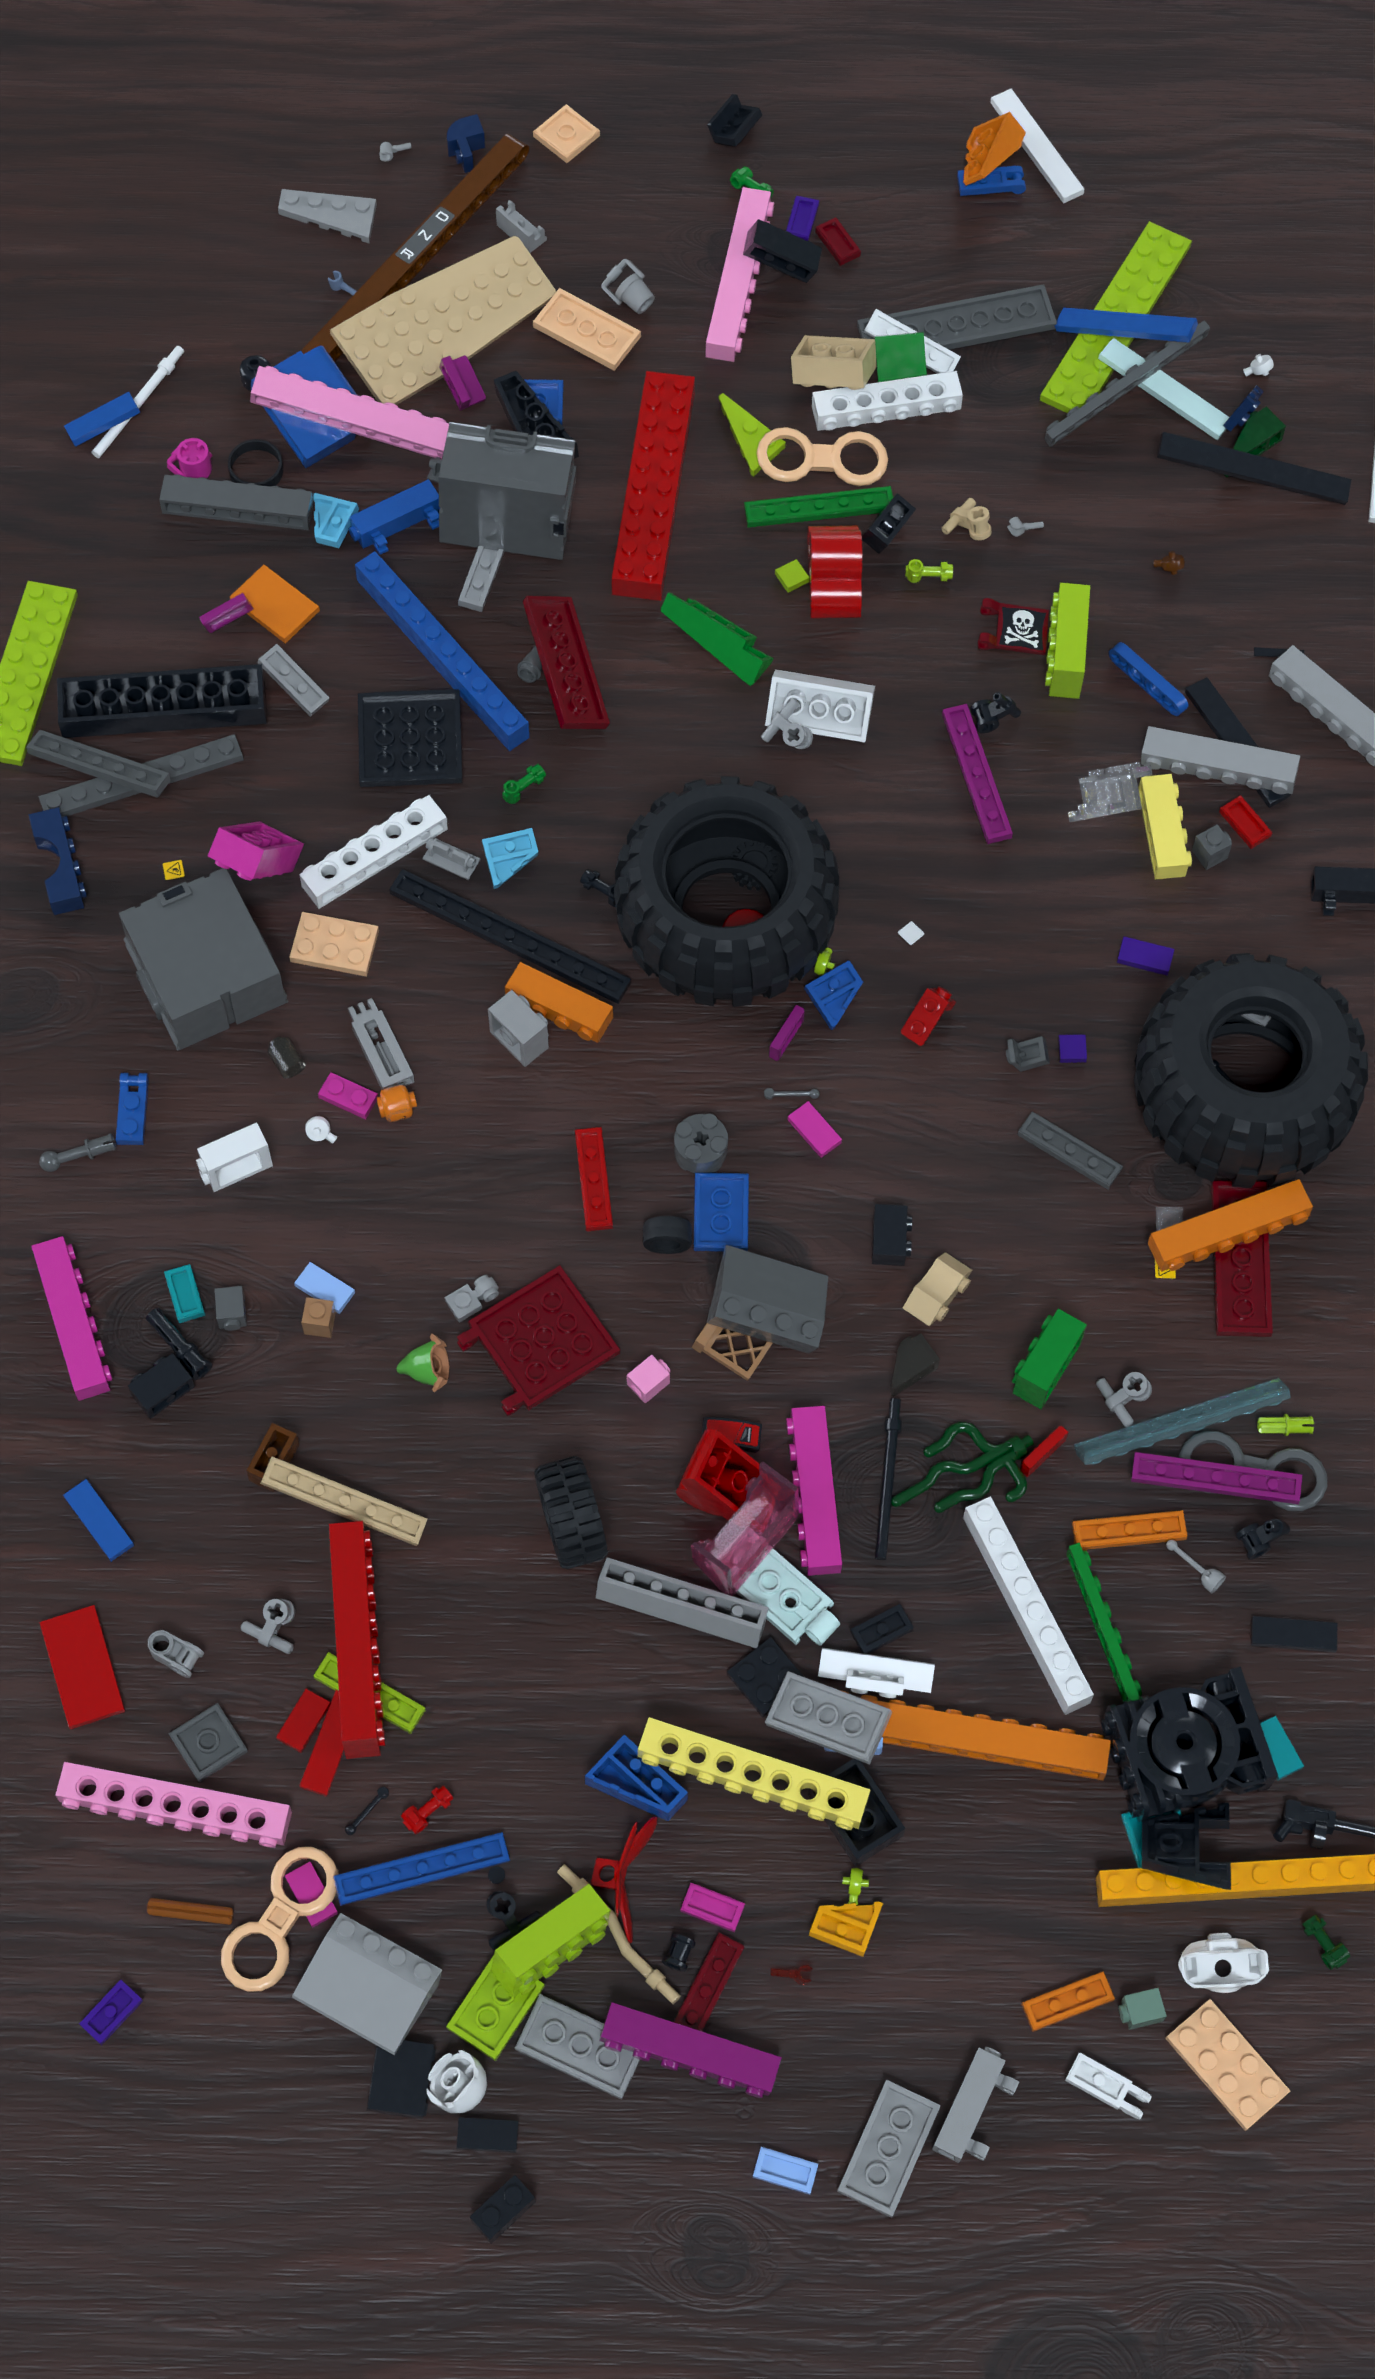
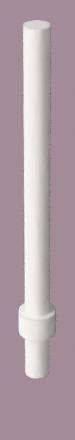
[92,346,184,458]

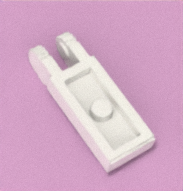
[1065,2053,1151,2120]

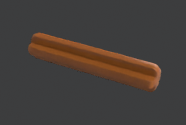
[147,1898,234,1925]

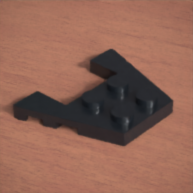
[1142,1803,1231,1890]

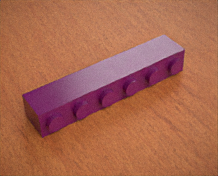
[599,2002,782,2098]

